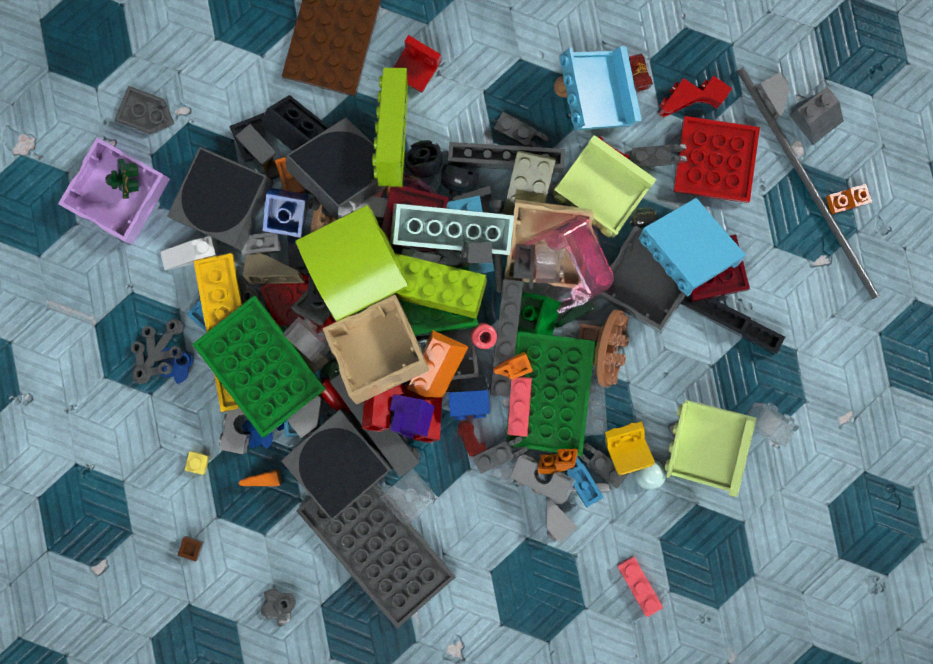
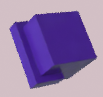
[390,394,434,439]

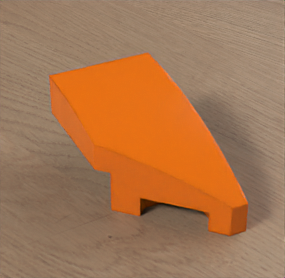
[493,352,533,380]

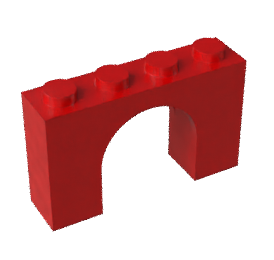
[362,384,442,443]

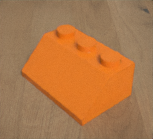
[407,330,468,397]

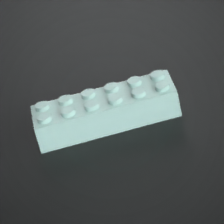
[390,203,514,255]

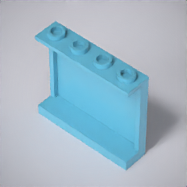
[559,46,642,131]
[639,198,746,297]

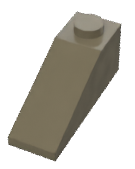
[243,253,305,284]

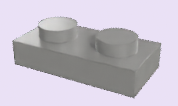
[242,232,281,256]

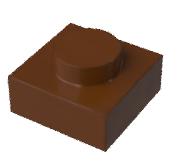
[177,536,204,562]

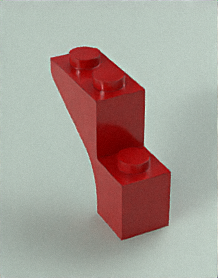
[659,75,732,117]

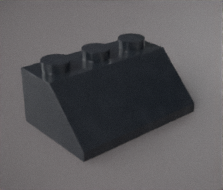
[261,95,330,151]

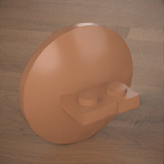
[578,310,629,388]

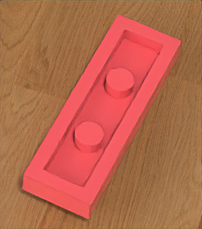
[508,377,532,437]
[617,556,663,617]

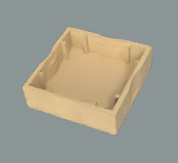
[505,199,594,289]
[323,295,430,405]

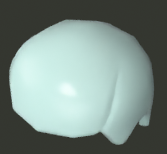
[635,460,666,490]

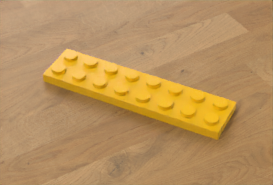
[194,253,243,412]

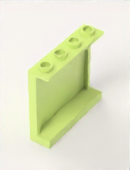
[552,135,657,238]
[665,400,757,497]

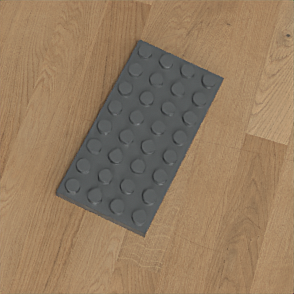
[296,484,456,629]

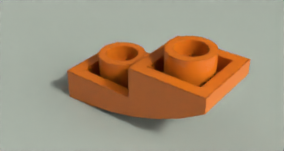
[826,184,872,214]
[538,449,578,474]

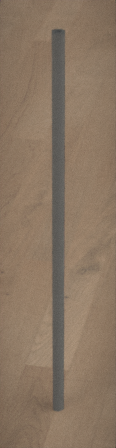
[737,67,879,299]

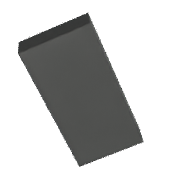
[236,124,276,166]

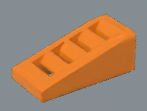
[239,469,283,486]

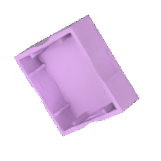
[58,137,170,244]

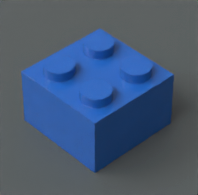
[262,188,309,237]
[449,390,490,420]

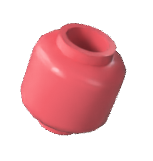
[470,323,497,349]

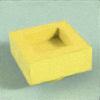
[185,451,210,475]

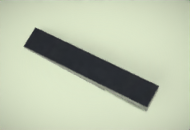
[680,295,785,355]

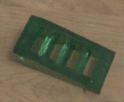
[555,296,596,328]

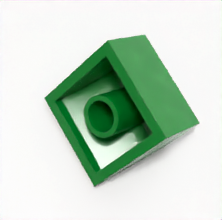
[518,292,562,335]

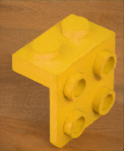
[605,421,655,475]

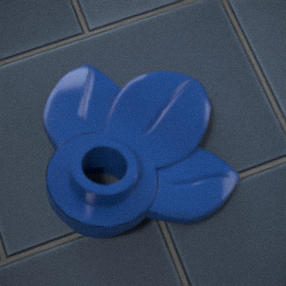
[159,348,194,384]
[242,419,273,449]

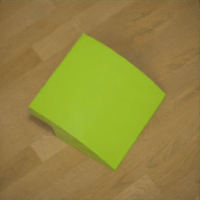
[295,205,409,321]

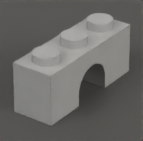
[219,409,250,454]
[510,454,576,504]

